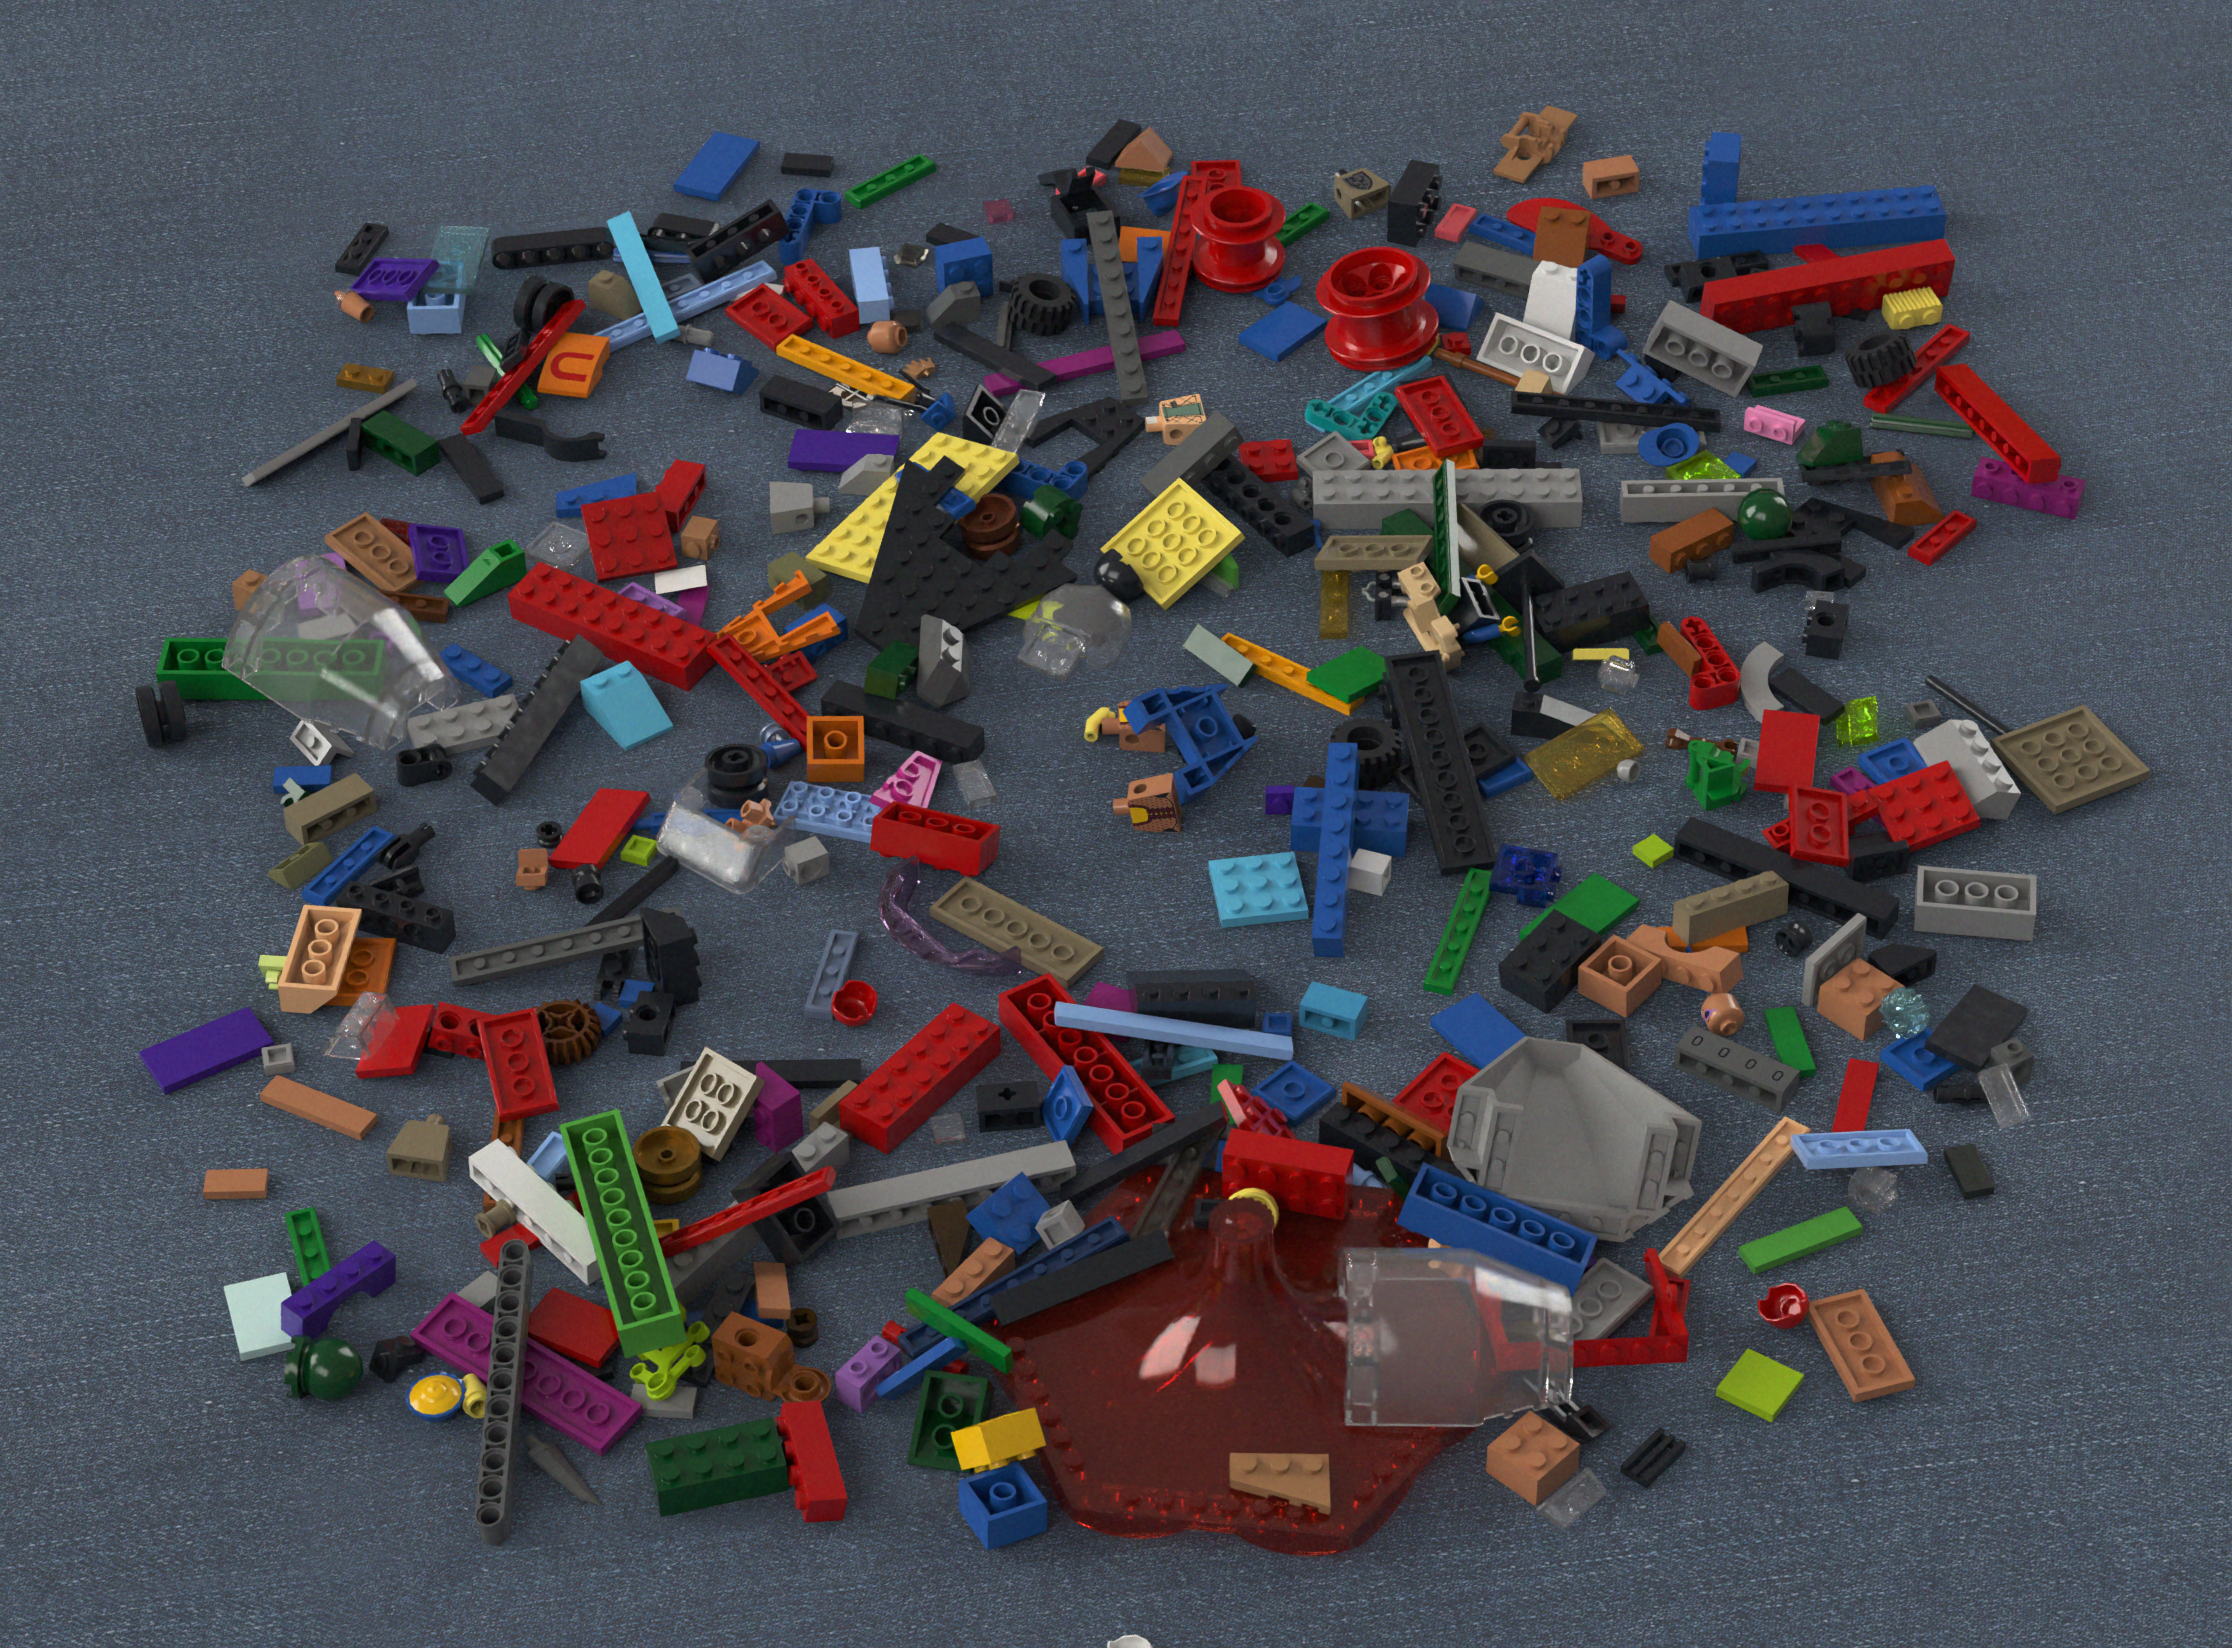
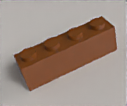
[1342,1081,1455,1166]

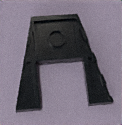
[1015,396,1145,483]
[1798,449,1912,486]
[1785,497,1915,589]

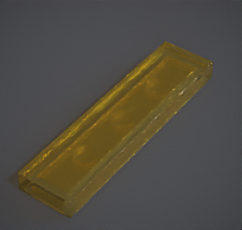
[1320,570,1349,639]

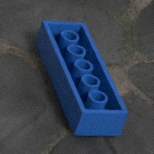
[1397,1162,1599,1298]

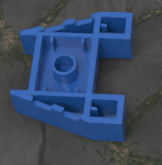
[1061,236,1163,325]
[1123,683,1259,807]

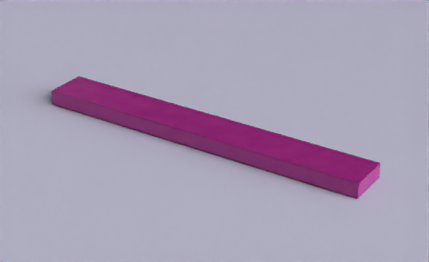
[984,329,1186,398]

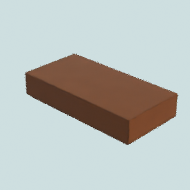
[1656,621,1702,679]

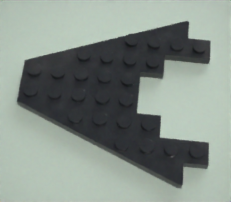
[855,455,1078,652]

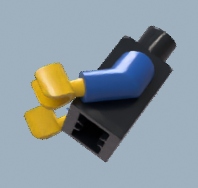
[1441,564,1521,644]

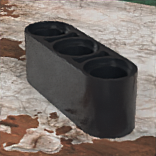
[647,213,722,240]

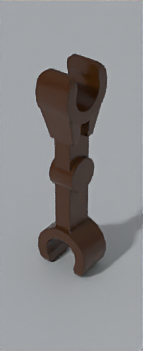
[1665,728,1737,757]

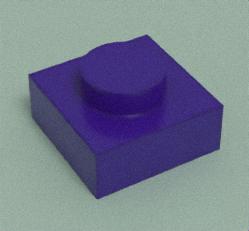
[1265,785,1294,815]

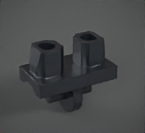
[368,864,425,898]

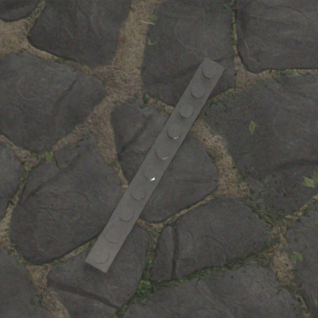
[1087,210,1148,406]

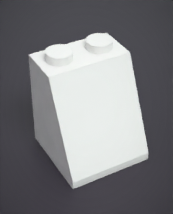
[1523,260,1577,342]

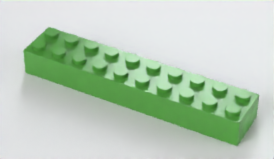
[559,1109,687,1358]

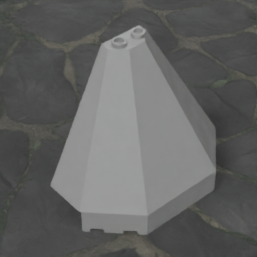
[1446,1036,1702,1243]

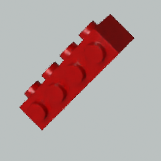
[783,258,860,340]
[775,1401,848,1523]

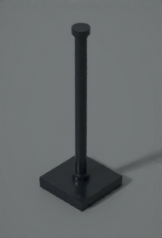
[1490,548,1565,693]

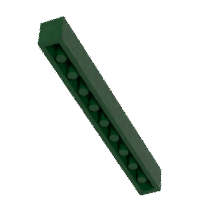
[1380,508,1562,685]

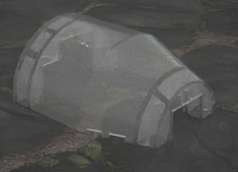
[222,553,462,751]
[1337,1247,1574,1427]

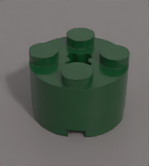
[1020,484,1083,541]

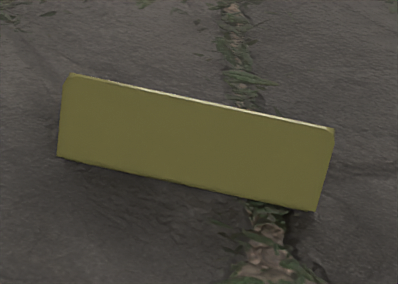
[267,842,333,890]

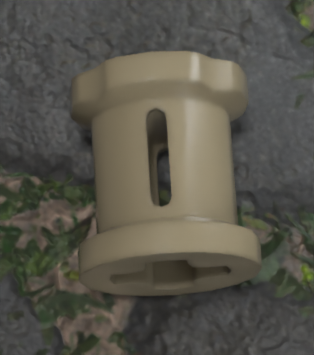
[475,1199,517,1239]

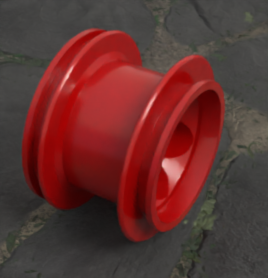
[1316,247,1439,372]

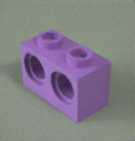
[835,1335,902,1414]

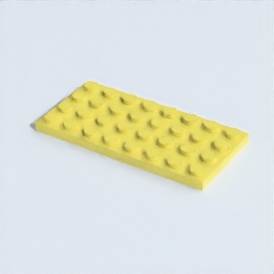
[805,432,1020,584]

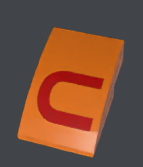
[537,332,610,398]

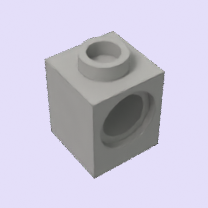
[783,836,830,885]
[1035,1200,1085,1250]

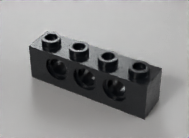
[685,199,791,284]
[336,881,456,955]

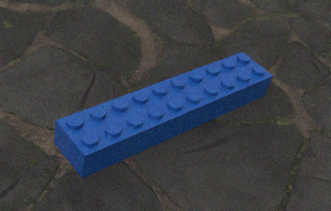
[1687,185,1947,260]

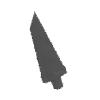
[525,1434,601,1506]

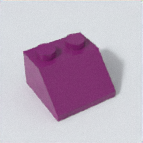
[753,1062,804,1153]

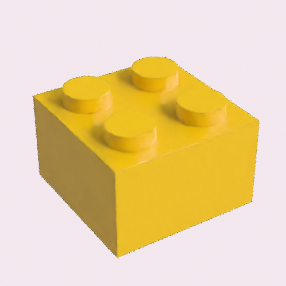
[951,1408,1046,1473]

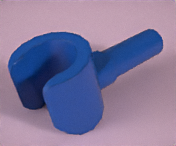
[1308,519,1323,552]

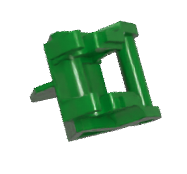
[1685,740,1750,811]

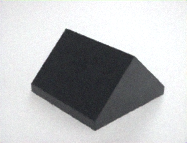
[962,383,1016,450]

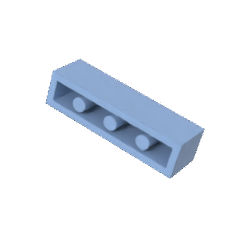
[849,247,894,324]

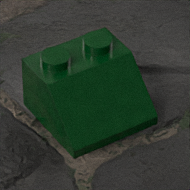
[1796,419,1864,467]

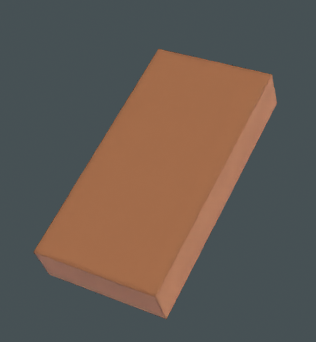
[203,1169,269,1200]

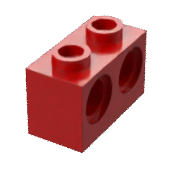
[428,1001,496,1061]

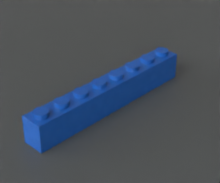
[1312,743,1360,957]

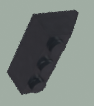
[640,907,702,1007]

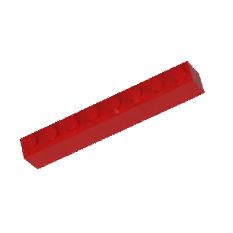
[1934,364,2061,485]

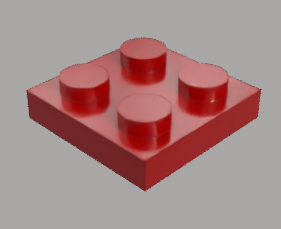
[1238,439,1298,482]

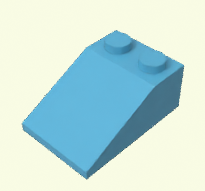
[580,660,674,751]

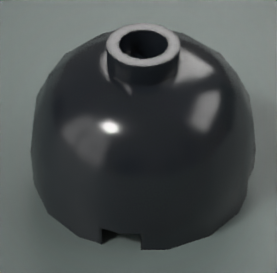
[1093,548,1145,604]

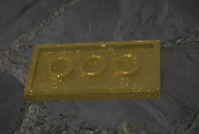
[1524,707,1645,802]

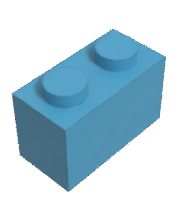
[1299,981,1368,1041]

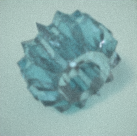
[1878,987,1932,1040]

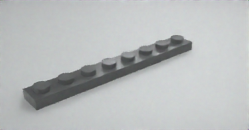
[449,906,682,988]

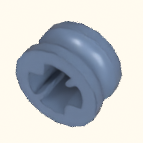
[759,722,788,743]

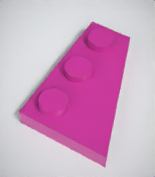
[868,750,942,809]

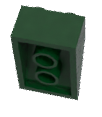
[907,1369,995,1474]

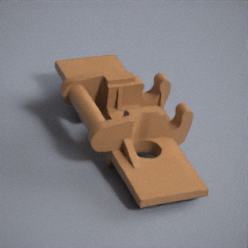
[1493,105,1578,183]

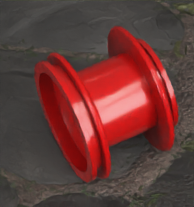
[1190,186,1286,293]

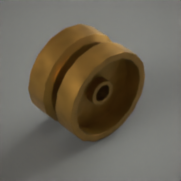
[632,1126,703,1204]

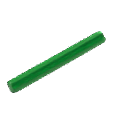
[476,333,539,411]

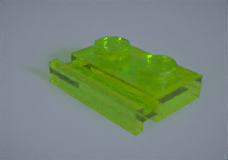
[1836,696,1879,748]

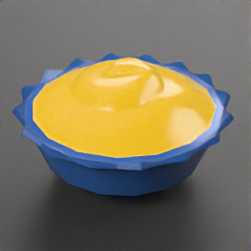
[404,1371,467,1422]

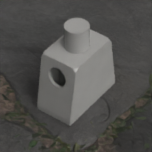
[770,482,830,534]

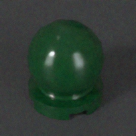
[1737,488,1793,541]
[284,1334,363,1402]

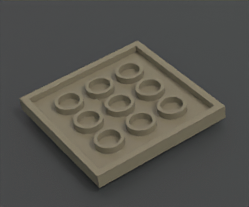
[1990,705,2151,815]

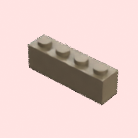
[1673,870,1789,946]

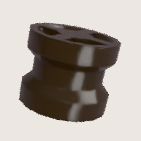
[786,1308,819,1348]

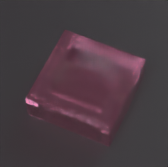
[983,199,1013,223]

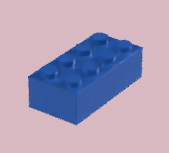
[1290,787,1410,857]

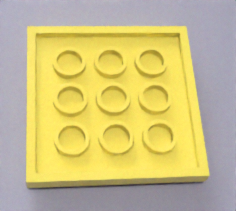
[1100,477,1245,611]

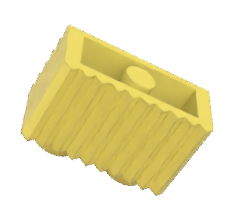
[1882,286,1943,329]

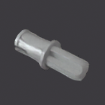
[671,324,714,346]

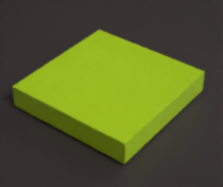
[1716,1348,1804,1423]

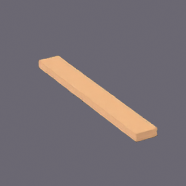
[1658,1116,1811,1279]

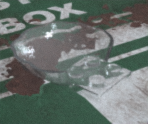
[1017,583,1132,681]

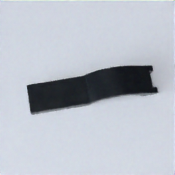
[1038,166,1096,196]
[494,409,607,462]

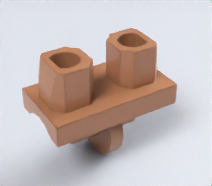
[724,798,775,853]

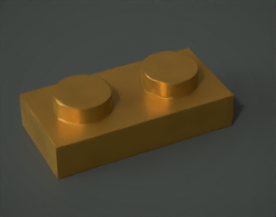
[336,363,395,394]

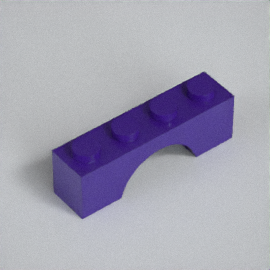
[281,1240,396,1340]

